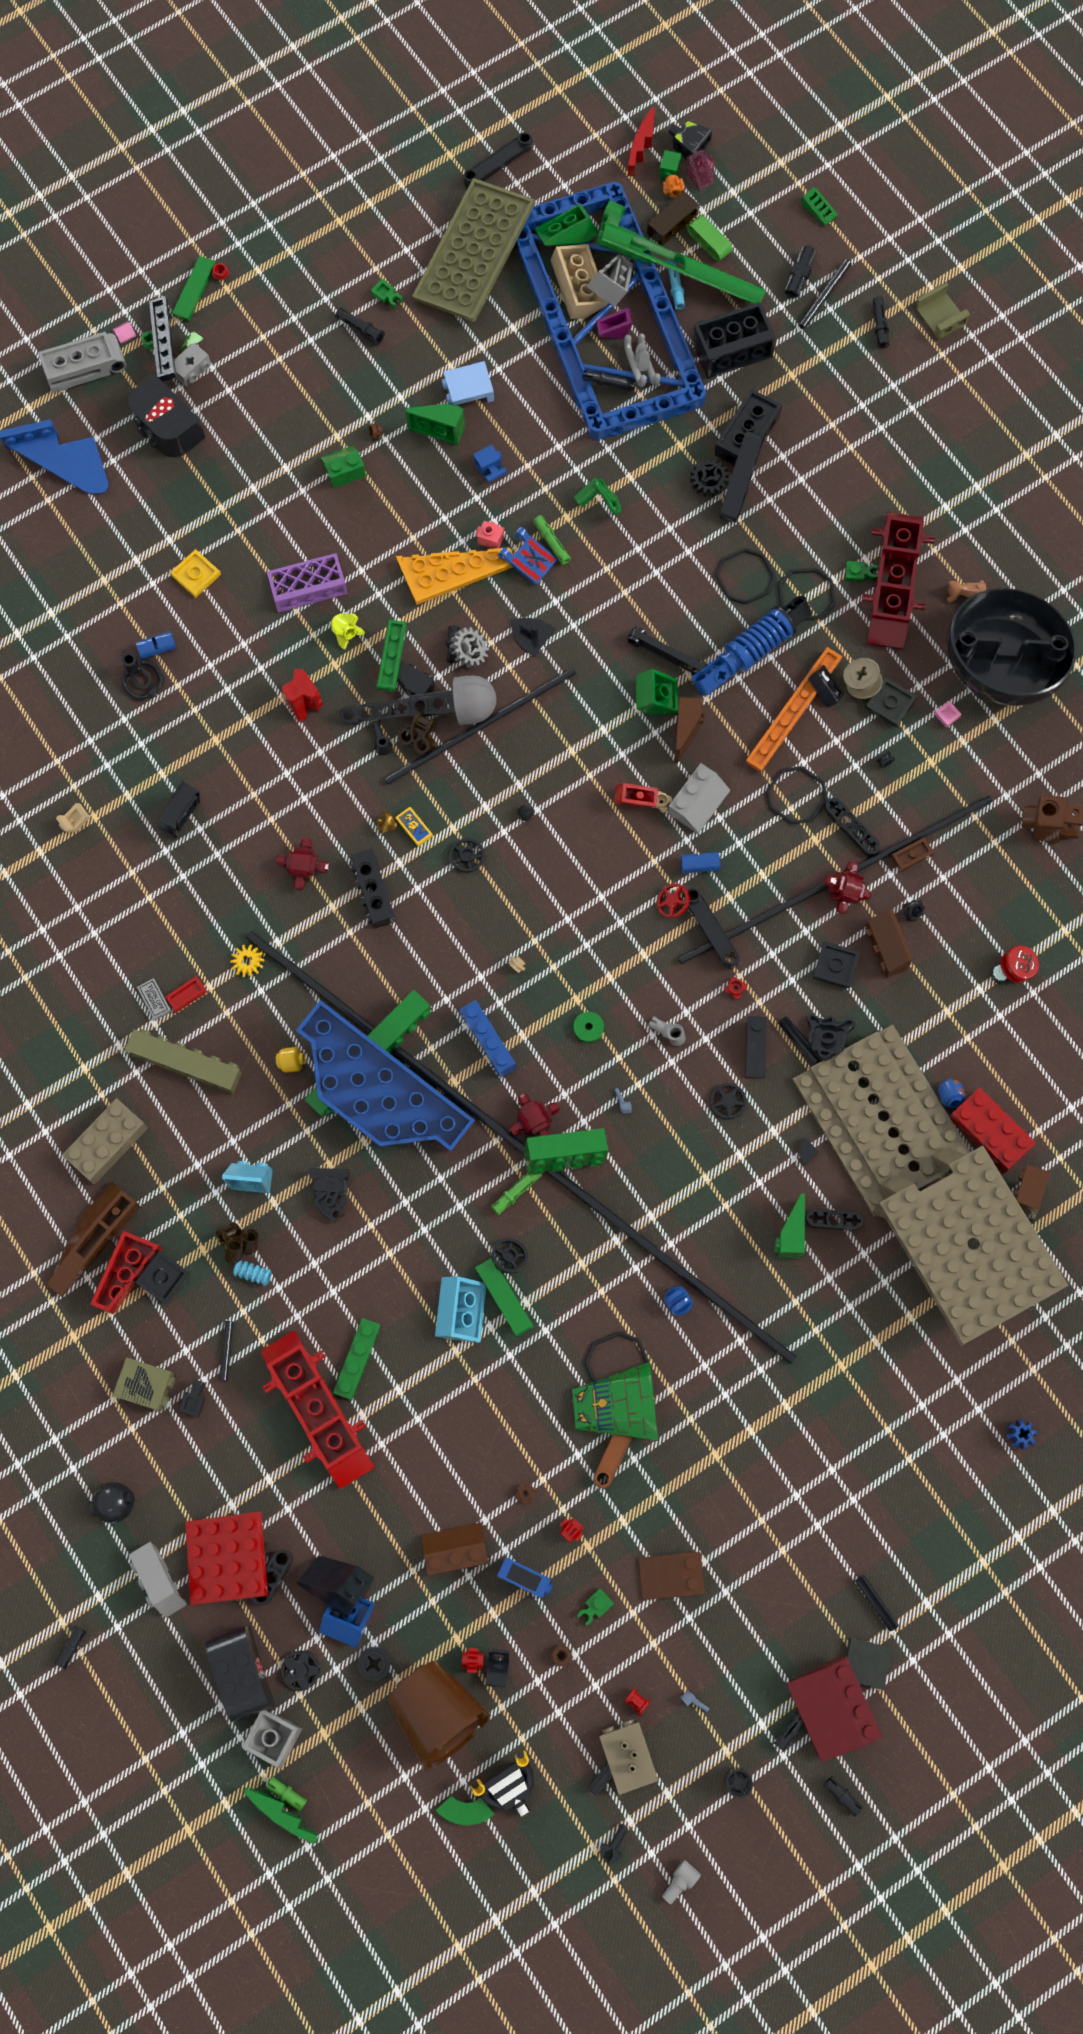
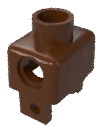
[1021,795,1083,843]

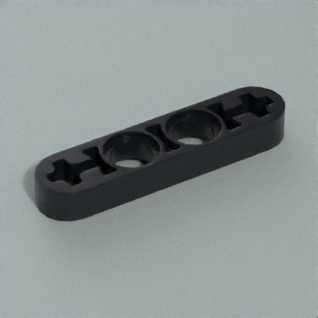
[825,797,880,857]

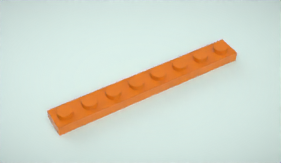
[746,647,843,772]

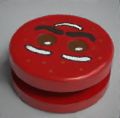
[1000,945,1039,983]

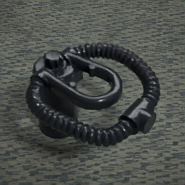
[121,652,164,700]

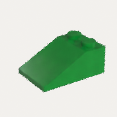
[535,203,598,246]
[405,404,465,446]
[774,1193,805,1259]

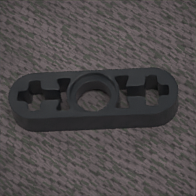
[805,1209,864,1231]

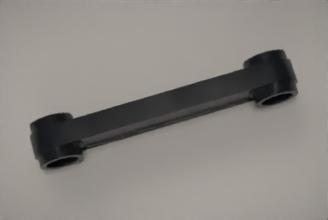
[463,132,533,189]
[627,626,708,676]
[684,888,739,969]

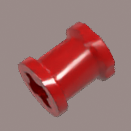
[623,1687,651,1716]

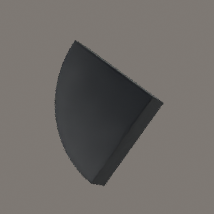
[799,1138,819,1166]

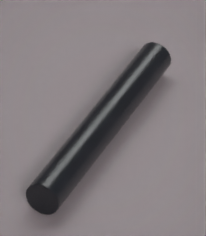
[220,1321,233,1381]

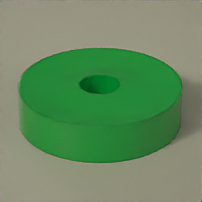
[573,1012,604,1043]

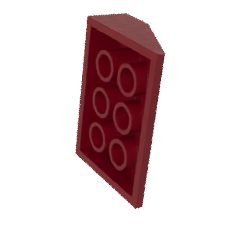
[786,1656,883,1762]

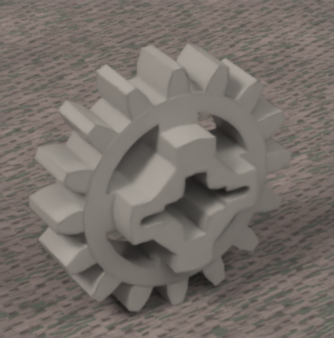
[450,627,489,668]

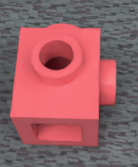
[475,521,505,549]

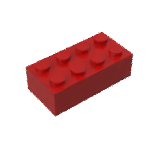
[950,1087,1036,1174]

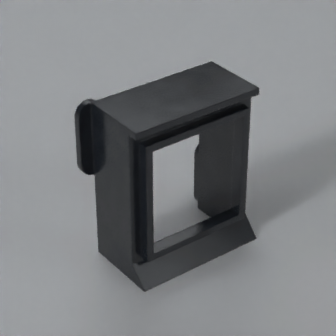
[158,781,201,839]

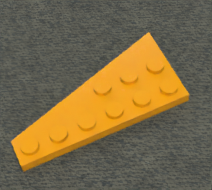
[396,547,513,605]

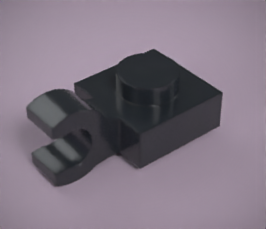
[179,1380,205,1417]

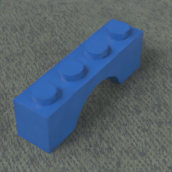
[459,1000,516,1078]

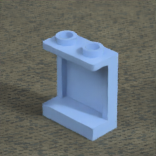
[441,361,494,405]

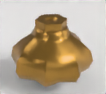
[377,811,397,834]

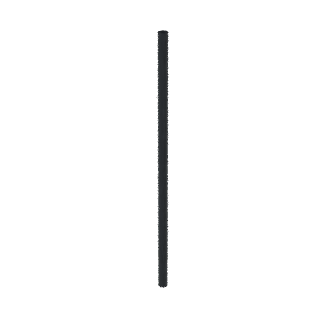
[384,668,576,784]

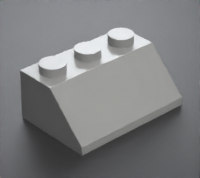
[668,763,730,834]

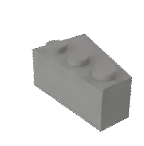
[129,1542,188,1618]

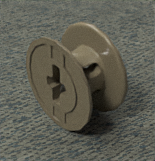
[843,658,883,699]

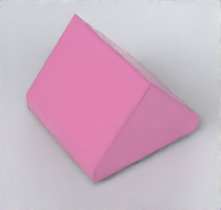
[112,322,136,344]

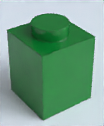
[659,150,681,180]

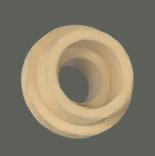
[508,956,526,973]

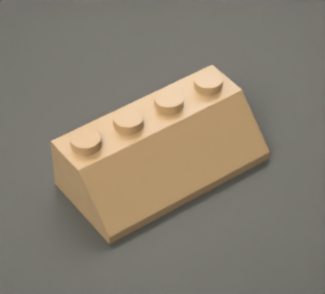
[551,244,608,319]

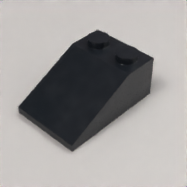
[297,1555,375,1619]

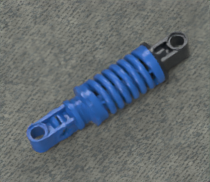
[692,595,812,696]

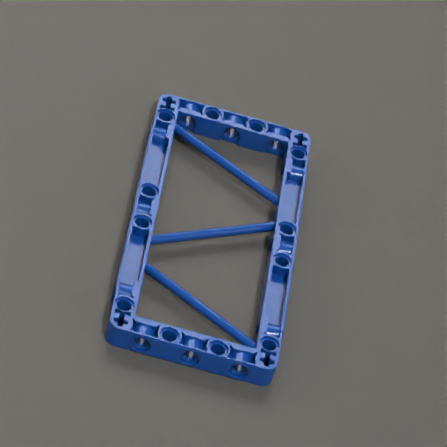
[515,182,706,440]

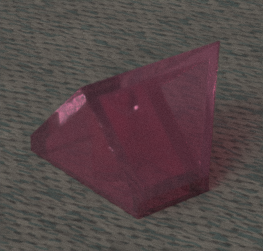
[686,149,715,190]

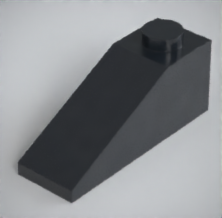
[745,1016,767,1079]

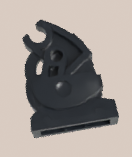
[309,1168,350,1223]

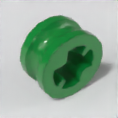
[141,331,154,350]

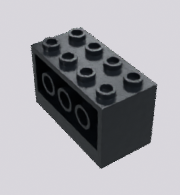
[692,302,776,379]

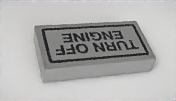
[137,978,172,1020]

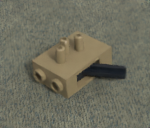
[588,1719,659,1796]

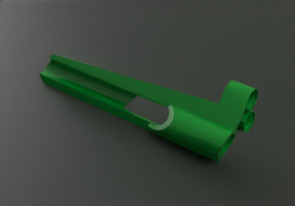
[596,200,765,304]

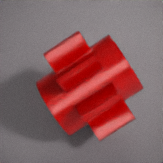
[559,1517,584,1543]
[462,1648,484,1674]

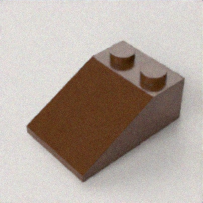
[675,697,705,764]
[1013,1164,1051,1221]
[638,1552,705,1600]

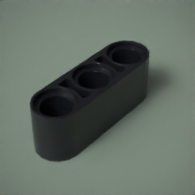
[252,1549,293,1606]

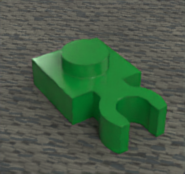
[371,279,403,309]
[845,561,878,582]
[577,1589,614,1626]

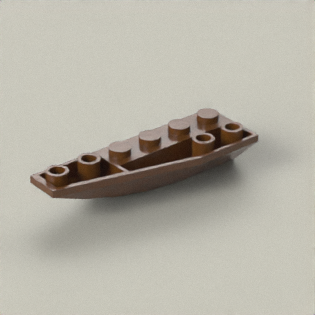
[47,1182,141,1297]

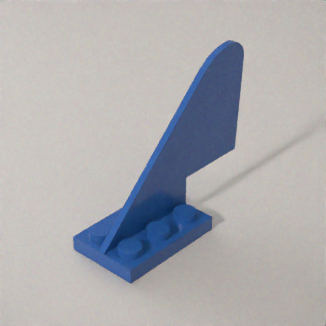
[0,419,109,494]

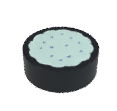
[991,964,1009,984]

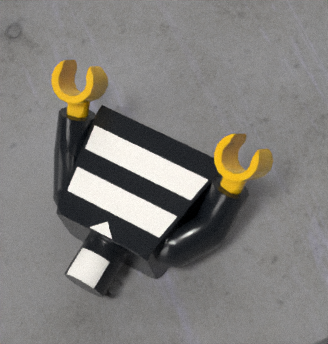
[470,1751,534,1817]

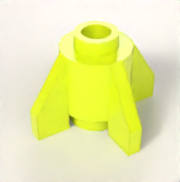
[331,614,365,649]

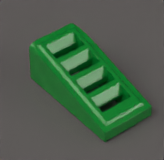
[801,187,838,226]

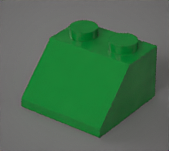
[320,445,366,488]
[636,669,678,714]

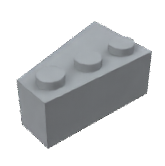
[587,254,633,307]

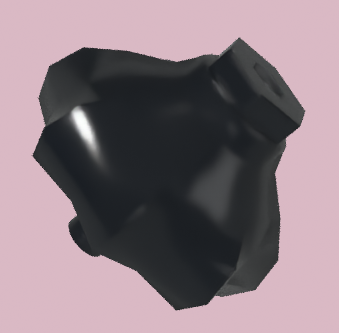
[904,900,925,921]

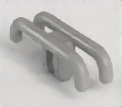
[624,333,661,387]

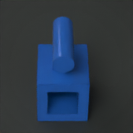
[473,445,507,483]

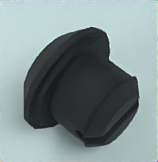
[517,805,534,821]

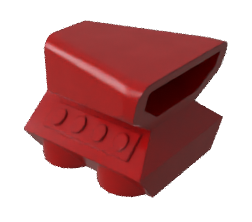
[281,669,323,722]

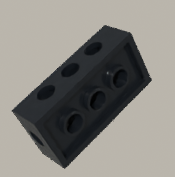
[714,389,782,465]

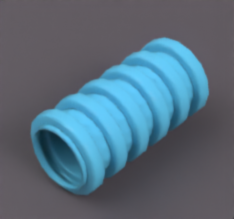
[233,1260,272,1286]

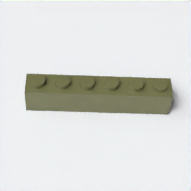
[125,1029,242,1094]

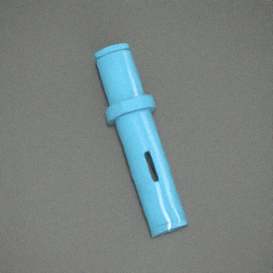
[667,259,685,310]

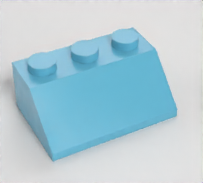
[435,1276,486,1343]

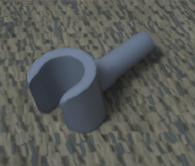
[614,1088,632,1113]
[680,1691,709,1712]

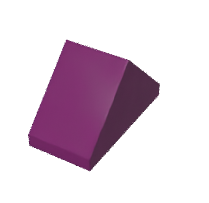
[596,308,632,339]

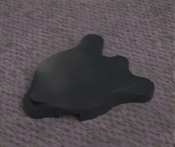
[807,1014,855,1061]

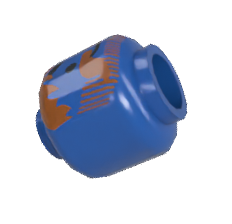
[938,1079,966,1109]

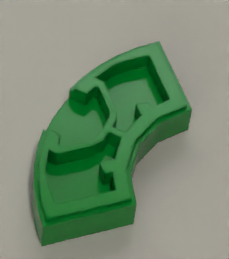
[436,1795,495,1825]

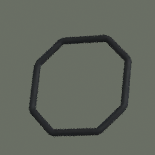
[715,548,776,604]
[778,568,835,620]
[766,766,828,824]
[585,1331,651,1382]

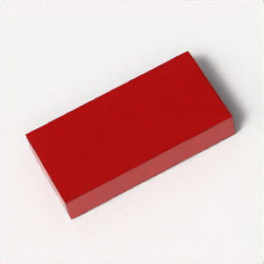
[165,976,207,1013]

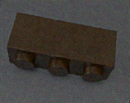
[647,191,699,246]

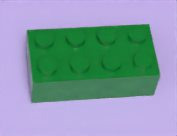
[523,1128,608,1175]

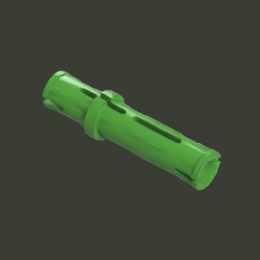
[533,515,571,565]
[491,1173,542,1215]

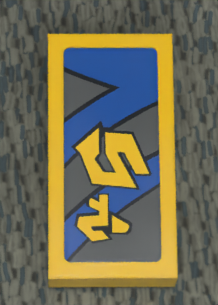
[395,807,433,847]

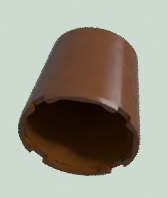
[387,1661,491,1771]

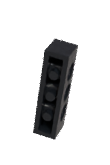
[349,848,396,929]

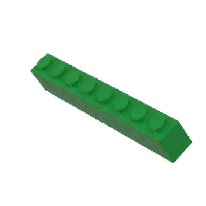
[304,990,432,1118]

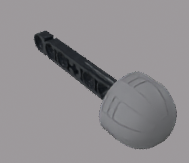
[339,675,496,725]

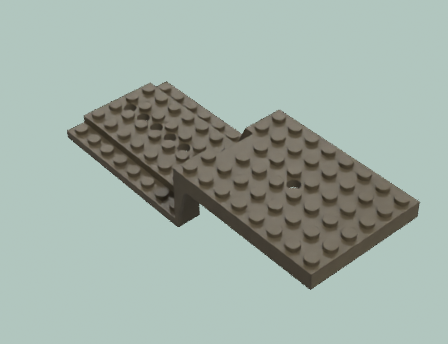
[792,1025,1069,1346]

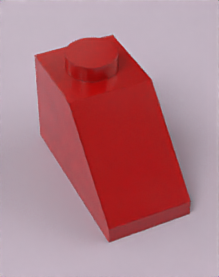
[614,783,658,807]

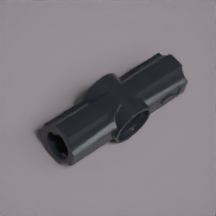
[784,245,817,299]

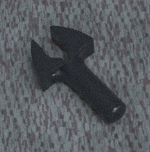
[600,1824,628,1864]

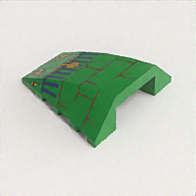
[572,1362,658,1441]

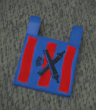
[498,527,557,585]

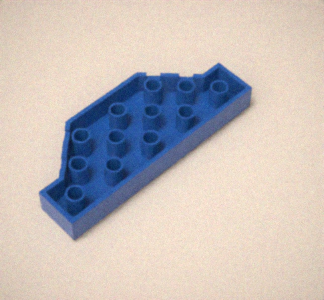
[296,1000,475,1151]

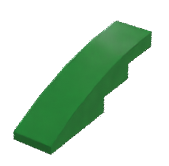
[475,1258,534,1337]
[244,1787,319,1844]

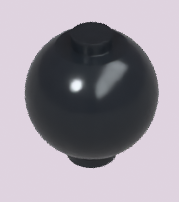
[88,1482,135,1523]

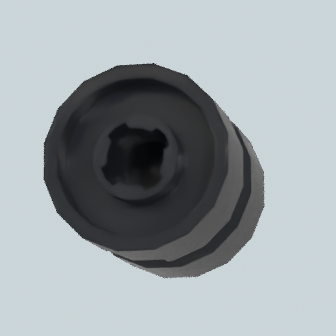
[724,1767,753,1798]

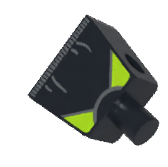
[669,120,712,164]

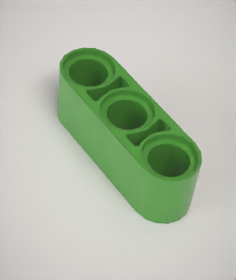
[687,215,733,262]

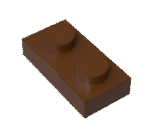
[891,837,934,872]

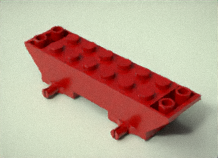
[261,1330,375,1489]

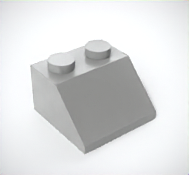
[242,1710,302,1768]

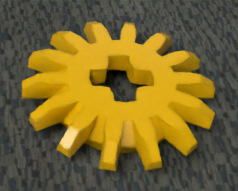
[230,945,264,978]

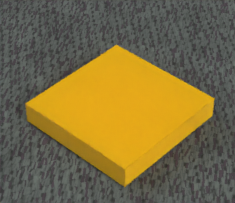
[170,549,221,598]

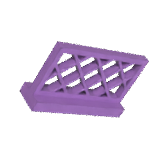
[267,553,348,613]

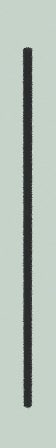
[678,796,993,964]

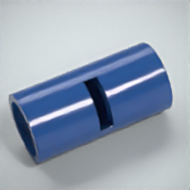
[136,631,177,660]
[681,852,720,874]

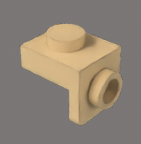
[56,803,90,832]

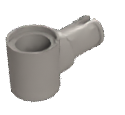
[649,1016,686,1046]
[662,1860,701,1904]

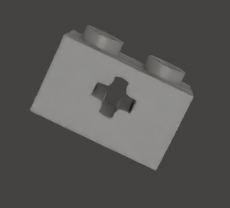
[175,342,211,387]

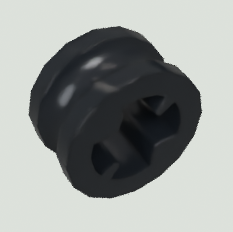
[876,751,895,768]

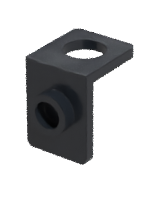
[485,1648,510,1688]

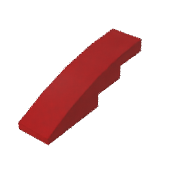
[628,108,655,176]

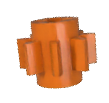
[663,175,684,198]

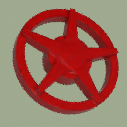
[657,883,690,918]

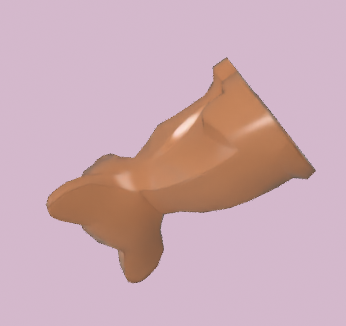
[947,580,986,603]

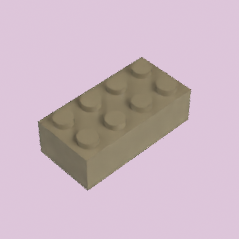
[62,1098,148,1185]

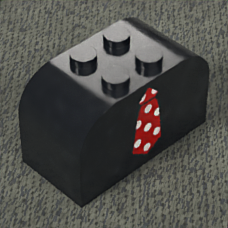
[128,373,206,457]
[206,1626,275,1722]

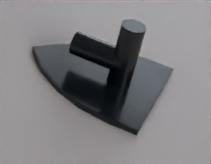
[511,618,556,657]

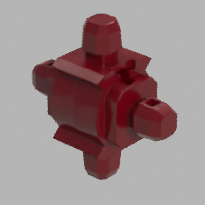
[276,838,329,891]
[823,861,871,914]
[509,1093,560,1137]

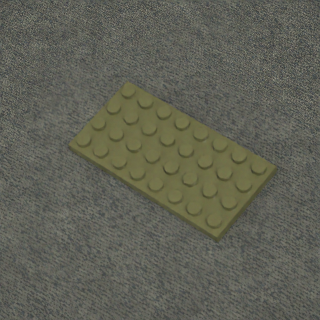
[412,178,536,322]

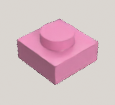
[934,701,961,728]

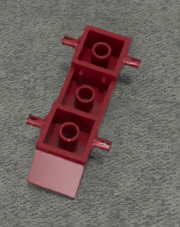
[861,512,935,650]

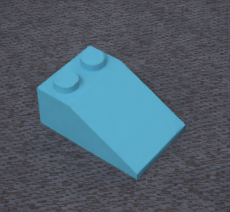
[222,1161,273,1193]

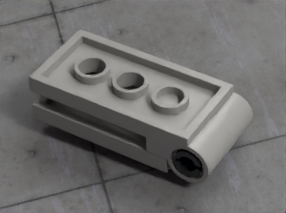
[38,332,126,393]

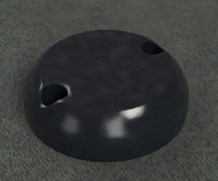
[946,588,1077,706]

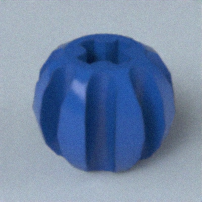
[664,1286,693,1316]
[1007,1419,1037,1450]

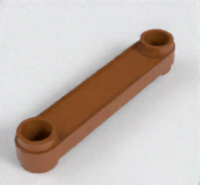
[594,1435,632,1489]

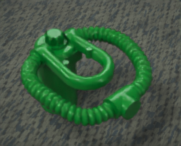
[574,478,621,516]

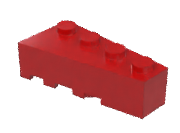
[90,1231,163,1315]

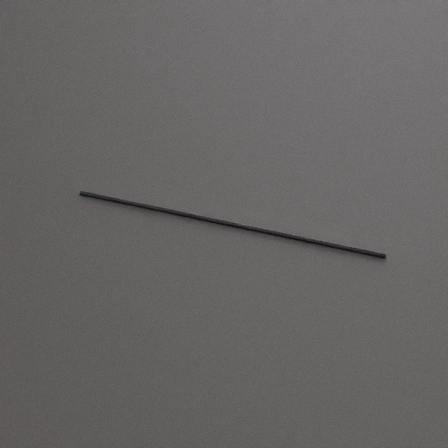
[246,931,797,1364]

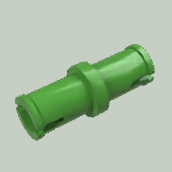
[265,1776,307,1812]

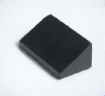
[808,665,844,707]

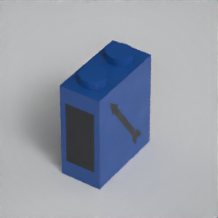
[497,1557,553,1599]

